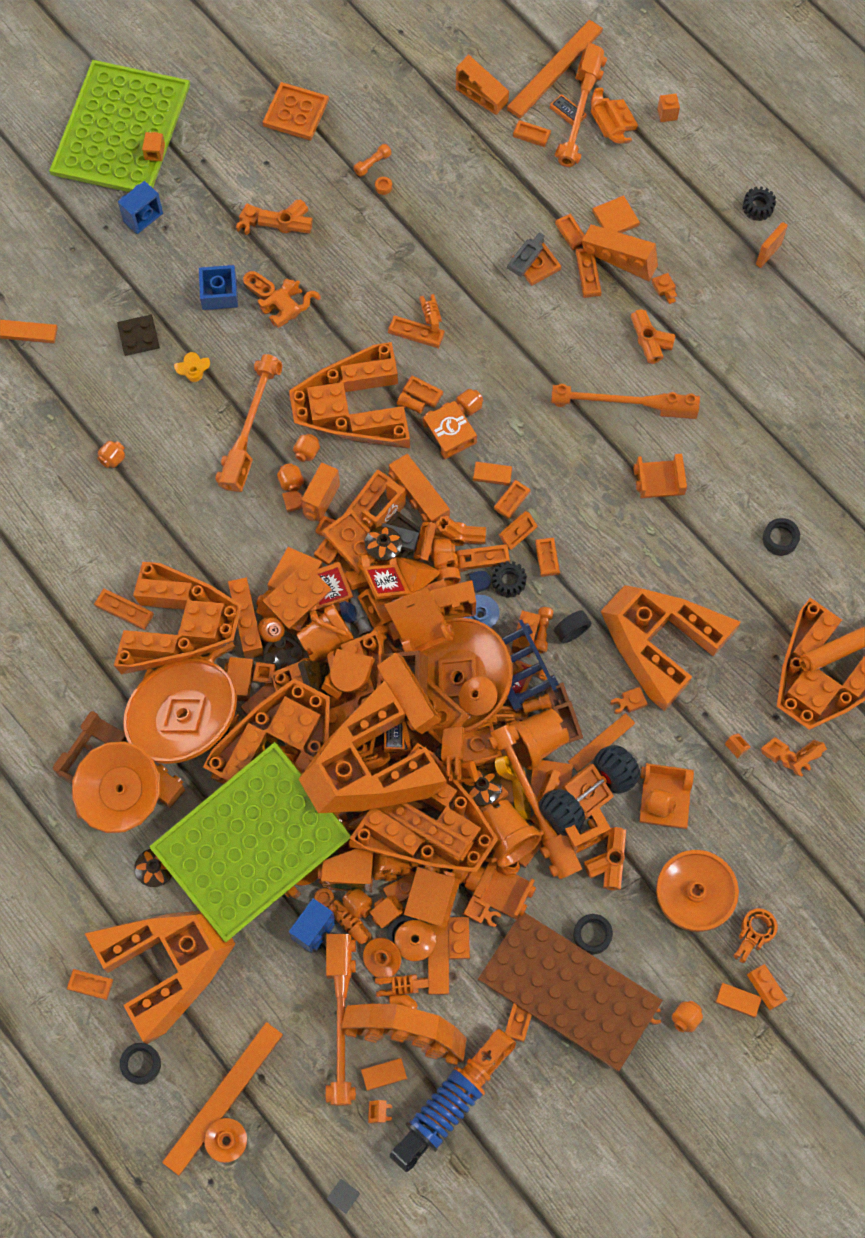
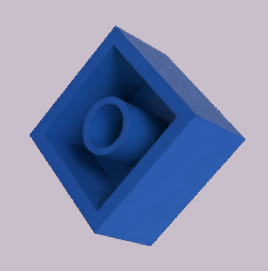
[118,181,163,234]
[199,265,238,310]
[289,898,336,953]

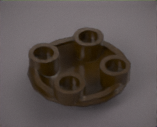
[263,636,302,671]

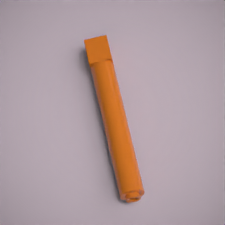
[800,626,865,673]

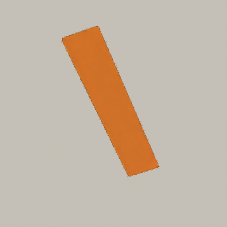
[568,713,635,772]

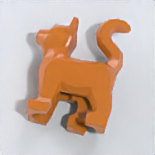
[258,279,321,328]

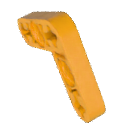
[495,756,531,820]

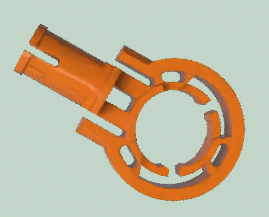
[733,908,778,963]

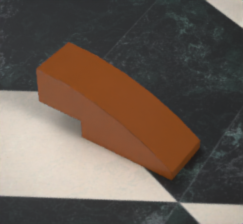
[543,682,583,744]

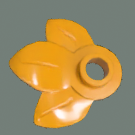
[174,352,210,382]

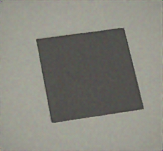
[327,1179,360,1214]

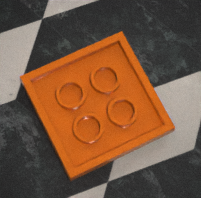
[262,82,329,141]

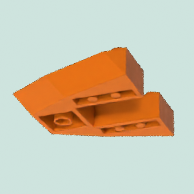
[289,342,410,449]
[114,562,242,675]
[600,585,741,711]
[777,598,865,730]
[271,631,384,758]
[203,678,330,780]
[299,680,447,813]
[349,743,498,872]
[85,911,235,1044]
[341,1004,467,1065]

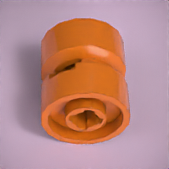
[433,552,461,586]
[452,866,486,892]

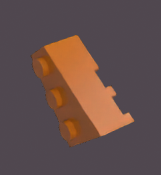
[456,54,509,115]

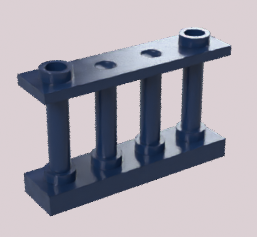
[502,619,559,712]

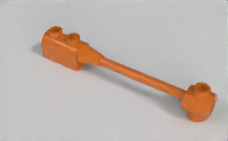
[555,42,607,167]
[216,354,283,492]
[551,384,700,419]
[488,724,582,879]
[326,934,356,1106]

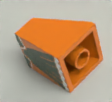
[318,848,374,893]

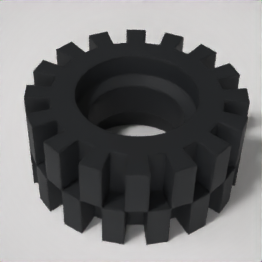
[742,186,776,221]
[492,561,527,598]

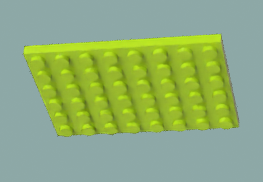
[49,60,190,192]
[149,742,352,943]

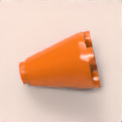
[372,853,413,881]

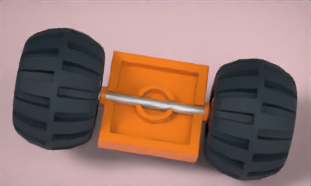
[539,745,640,837]

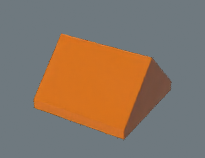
[396,557,440,593]

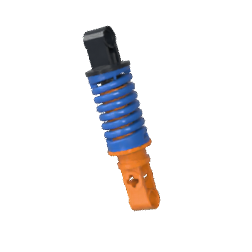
[390,1029,516,1172]

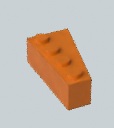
[582,224,658,281]
[400,580,476,620]

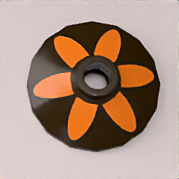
[365,526,402,561]
[462,768,502,806]
[134,849,172,887]

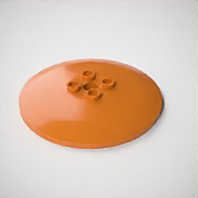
[423,618,513,733]
[123,658,237,764]

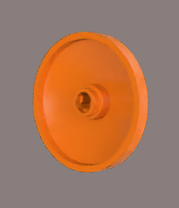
[656,850,739,932]

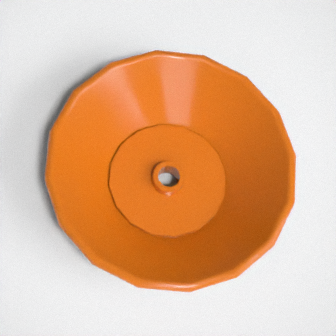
[72,741,160,833]

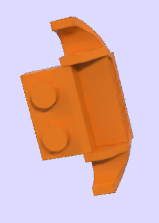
[590,87,638,144]

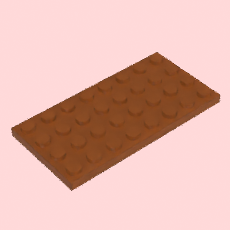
[478,912,663,1072]

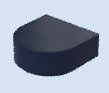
[469,571,491,593]
[339,601,357,623]

